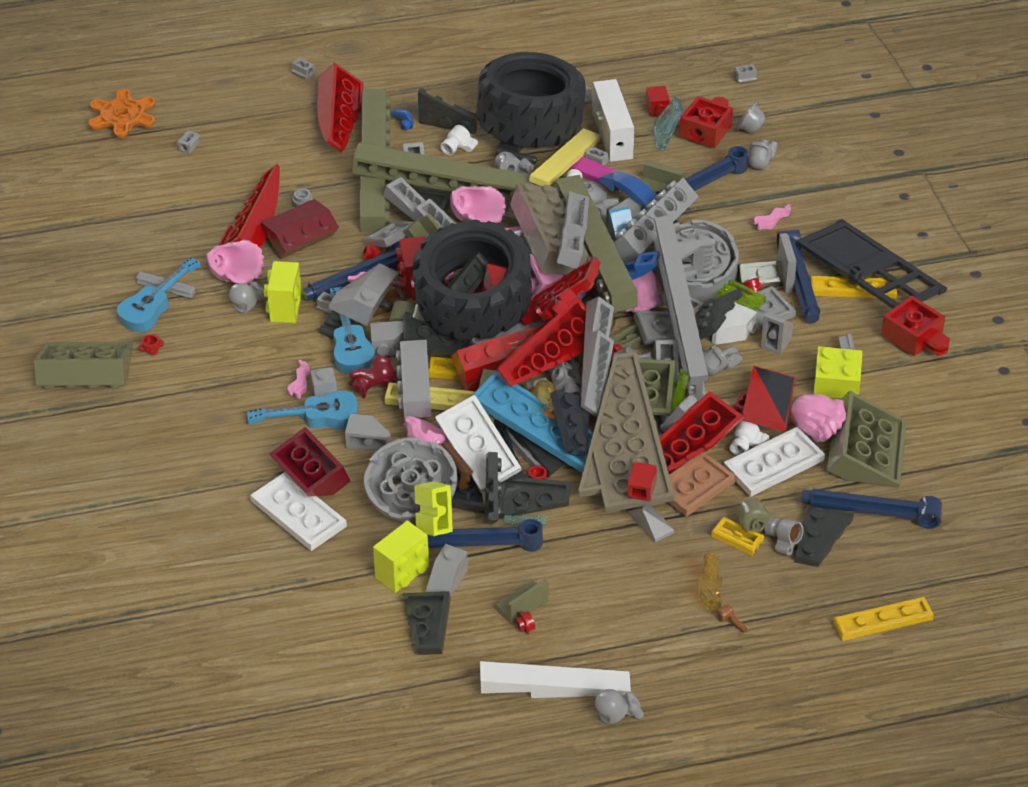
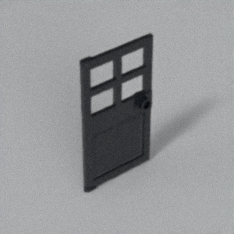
[796,219,948,309]

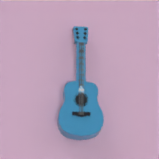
[117,258,201,332]
[330,287,374,374]
[247,390,358,430]

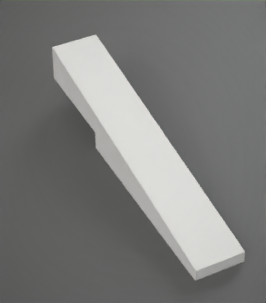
[480,661,631,698]

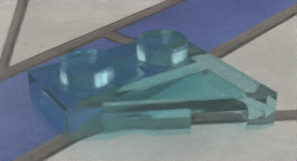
[654,97,683,151]

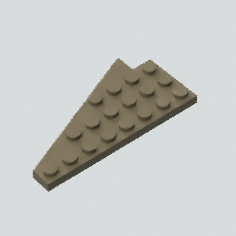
[579,351,674,513]

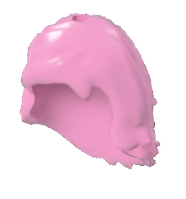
[450,186,507,223]
[206,240,264,284]
[626,270,662,313]
[790,393,846,443]
[403,416,449,446]

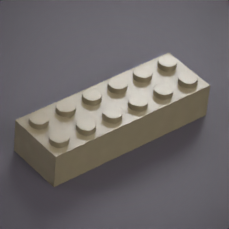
[510,183,588,275]

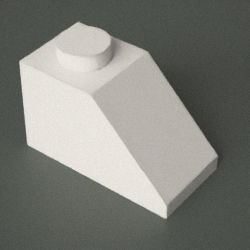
[712,302,758,345]

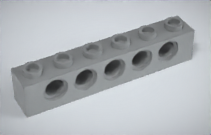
[613,178,699,263]

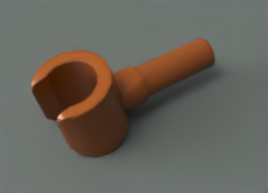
[716,605,747,632]

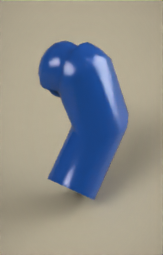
[392,109,414,131]

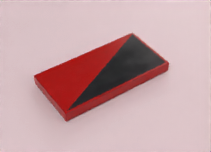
[742,365,796,432]

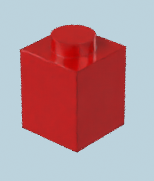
[646,85,670,117]
[628,462,657,502]

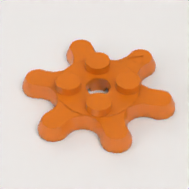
[88,89,156,139]

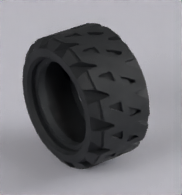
[476,52,586,148]
[413,219,532,340]

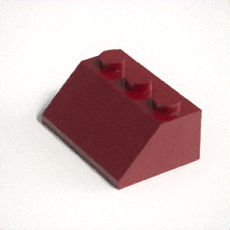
[260,199,339,260]
[269,427,351,497]

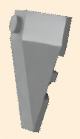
[328,263,399,326]

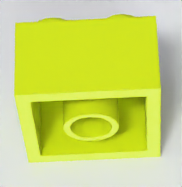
[264,261,302,323]
[814,346,862,399]
[373,521,429,593]

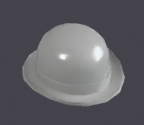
[735,101,765,133]

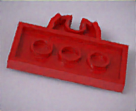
[521,256,601,326]

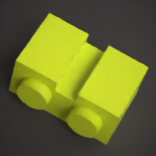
[414,481,453,536]

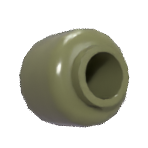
[736,499,770,533]

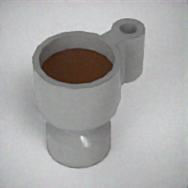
[764,517,804,556]

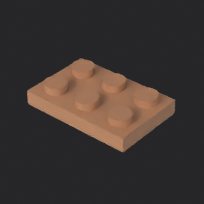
[668,452,736,517]

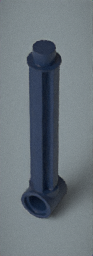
[656,146,748,194]
[776,229,821,323]
[301,241,401,301]
[801,487,942,529]
[427,518,543,552]

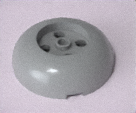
[364,437,457,523]

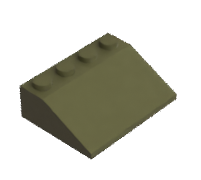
[34,342,133,389]
[606,357,675,416]
[827,391,906,488]

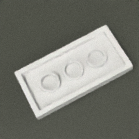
[435,395,521,493]
[723,427,825,497]
[250,472,347,551]

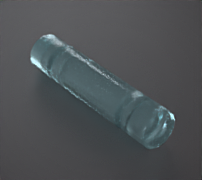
[504,515,547,525]

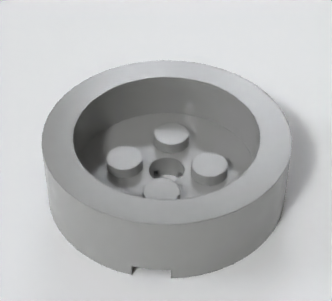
[653,220,739,301]

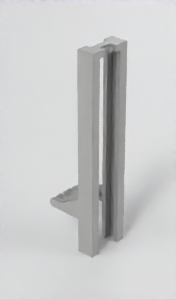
[653,215,715,402]

